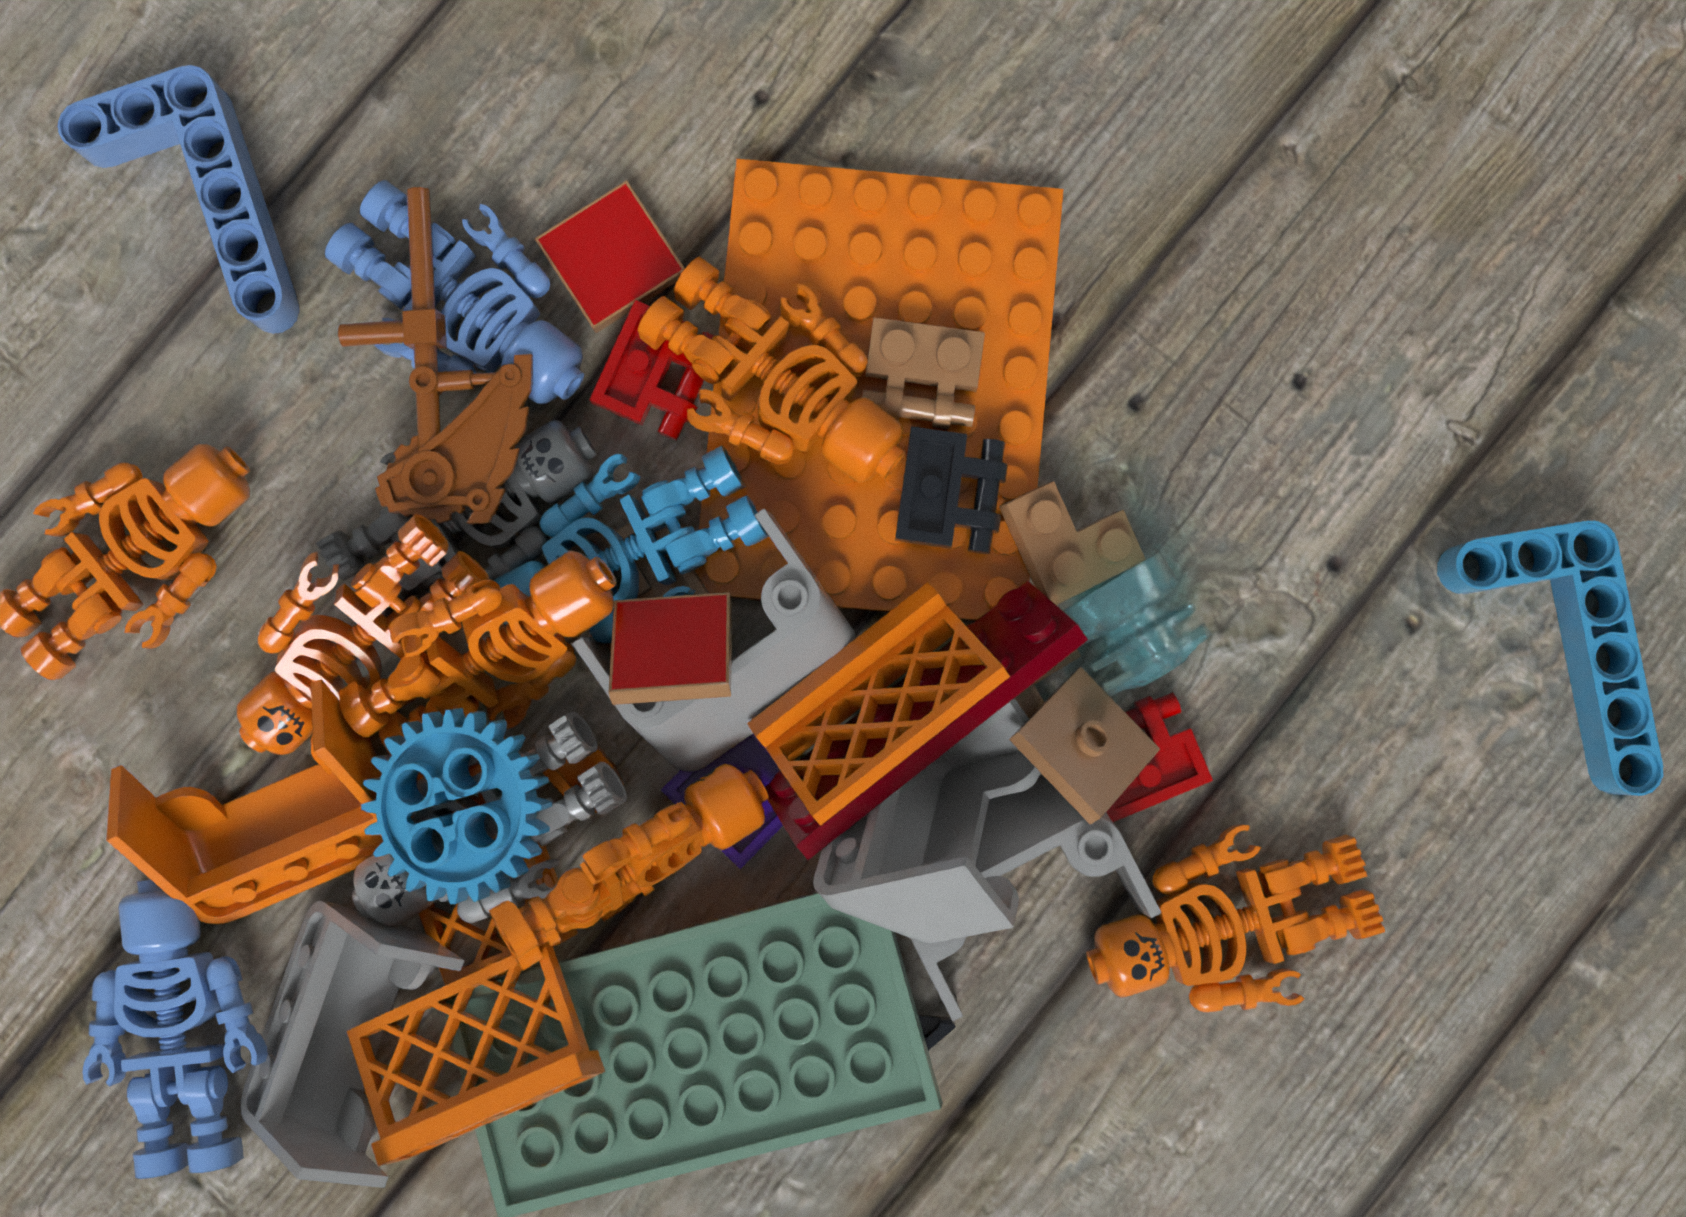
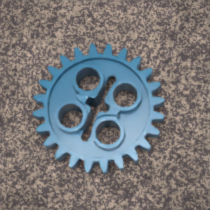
[361,708,552,904]

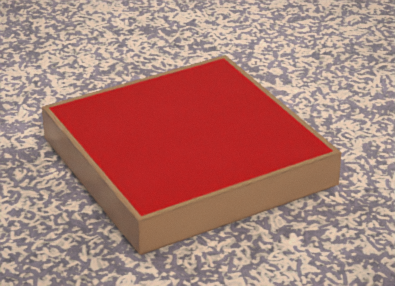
[534,180,685,333]
[608,592,732,705]

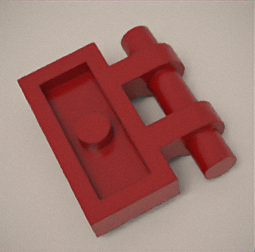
[589,300,715,441]
[1106,692,1213,822]

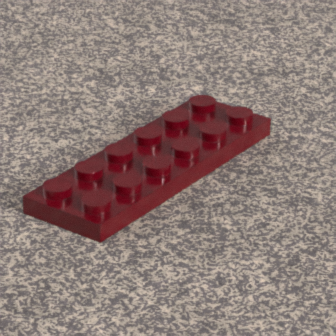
[765,580,1088,860]

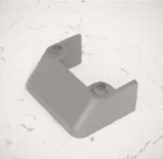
[572,509,857,771]
[911,774,1162,1021]
[241,901,464,1188]

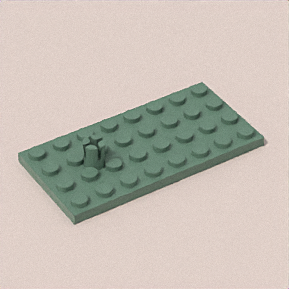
[445,892,943,1217]

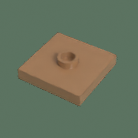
[1009,667,1160,825]

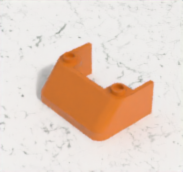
[106,679,384,924]

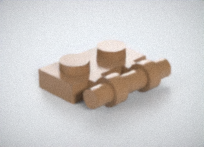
[862,317,985,430]

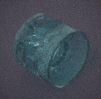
[1063,552,1212,696]

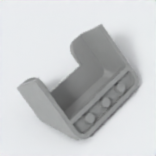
[813,698,1041,944]

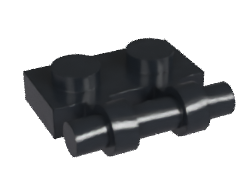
[895,426,1008,554]

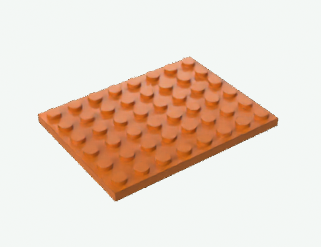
[695,159,1064,621]

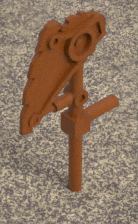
[338,187,533,525]

